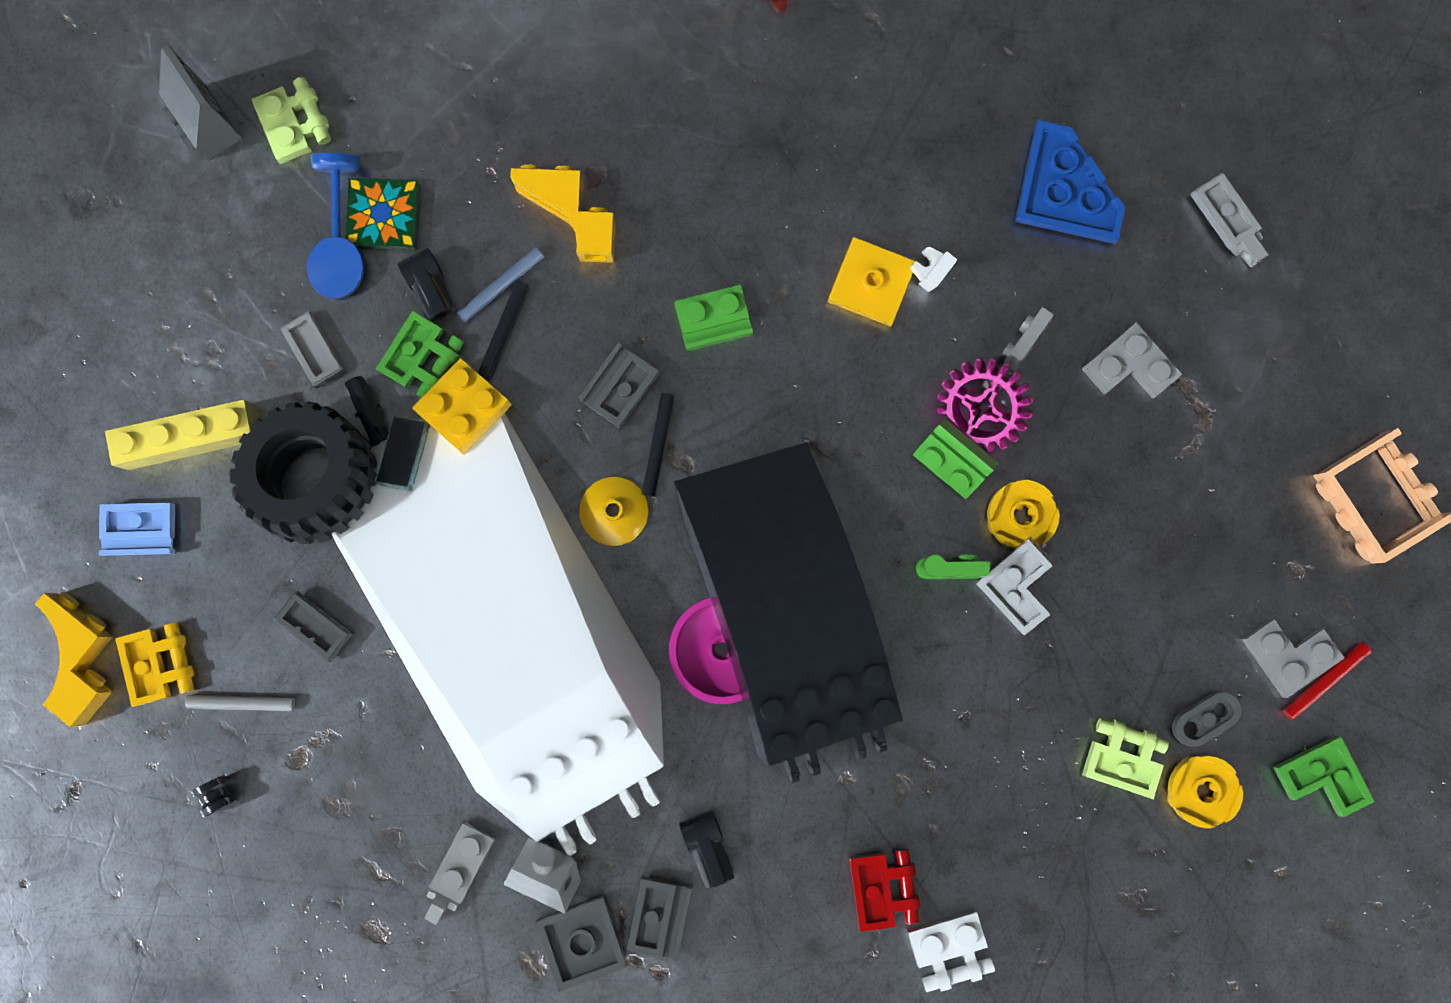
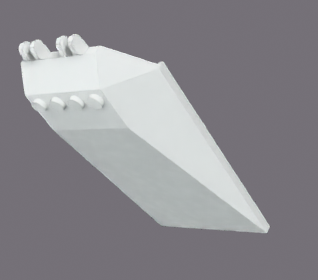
[304,413,664,856]

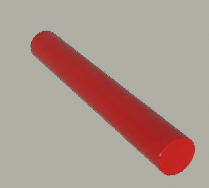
[1282,642,1372,721]

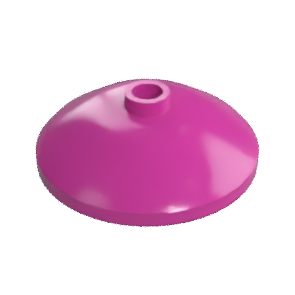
[669,598,742,704]

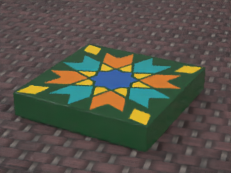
[346,178,420,250]

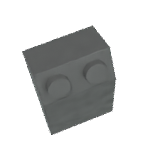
[159,44,242,161]

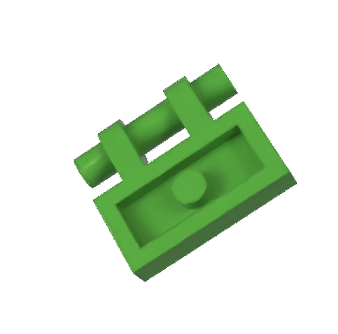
[376,311,464,398]

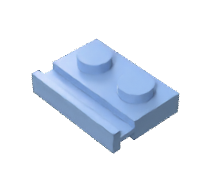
[99,503,175,556]

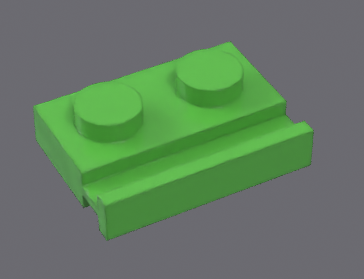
[674,285,753,351]
[913,418,999,499]

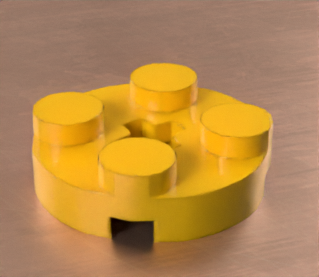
[987,480,1060,549]
[1167,755,1243,828]

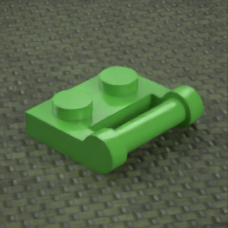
[915,555,990,579]

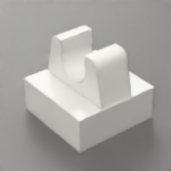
[910,247,957,292]

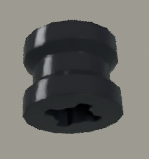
[191,775,237,818]

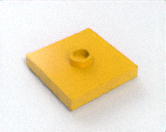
[827,237,916,327]

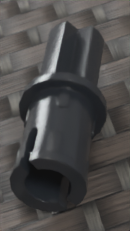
[345,376,390,446]

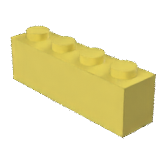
[105,399,260,470]

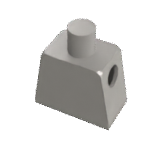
[504,838,581,914]

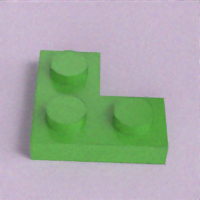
[1273,736,1375,817]

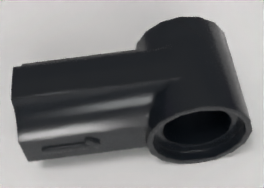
[397,248,457,322]
[679,810,734,889]

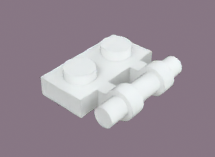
[907,910,995,992]

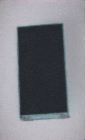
[375,416,430,491]

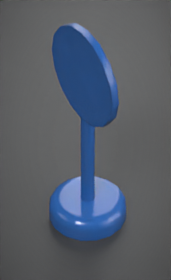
[307,153,365,299]

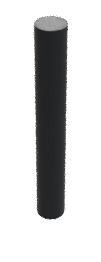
[478,280,529,380]
[641,393,674,497]

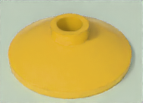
[579,477,649,546]

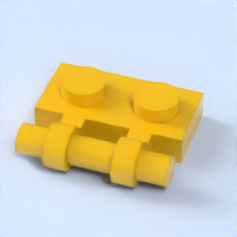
[115,622,195,707]

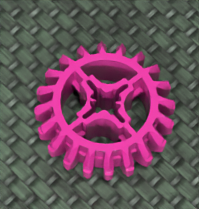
[937,358,1034,453]

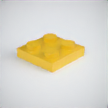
[412,358,512,455]

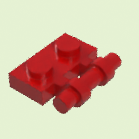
[849,849,921,932]

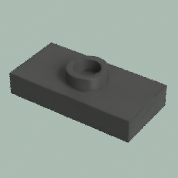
[273,591,353,662]

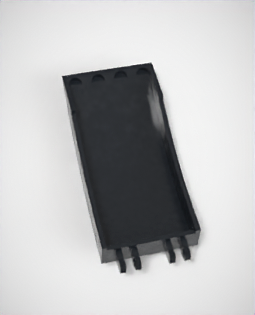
[673,442,903,783]

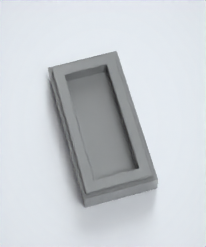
[280,311,346,388]

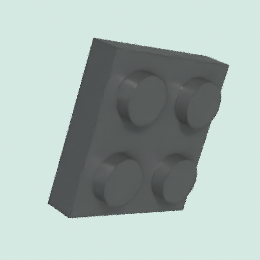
[535,895,628,992]

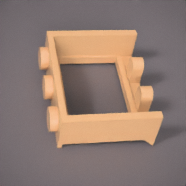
[1313,428,1451,563]

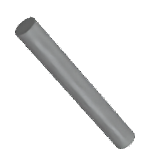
[185,695,295,711]

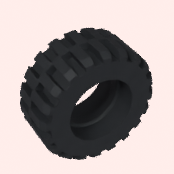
[229,402,378,544]

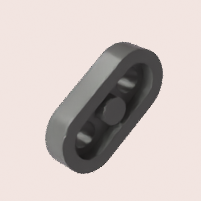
[1172,692,1242,747]

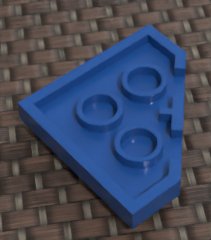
[1015,120,1125,244]

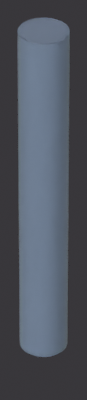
[457,247,545,323]

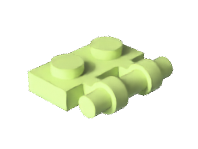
[251,77,331,164]
[1082,718,1169,799]

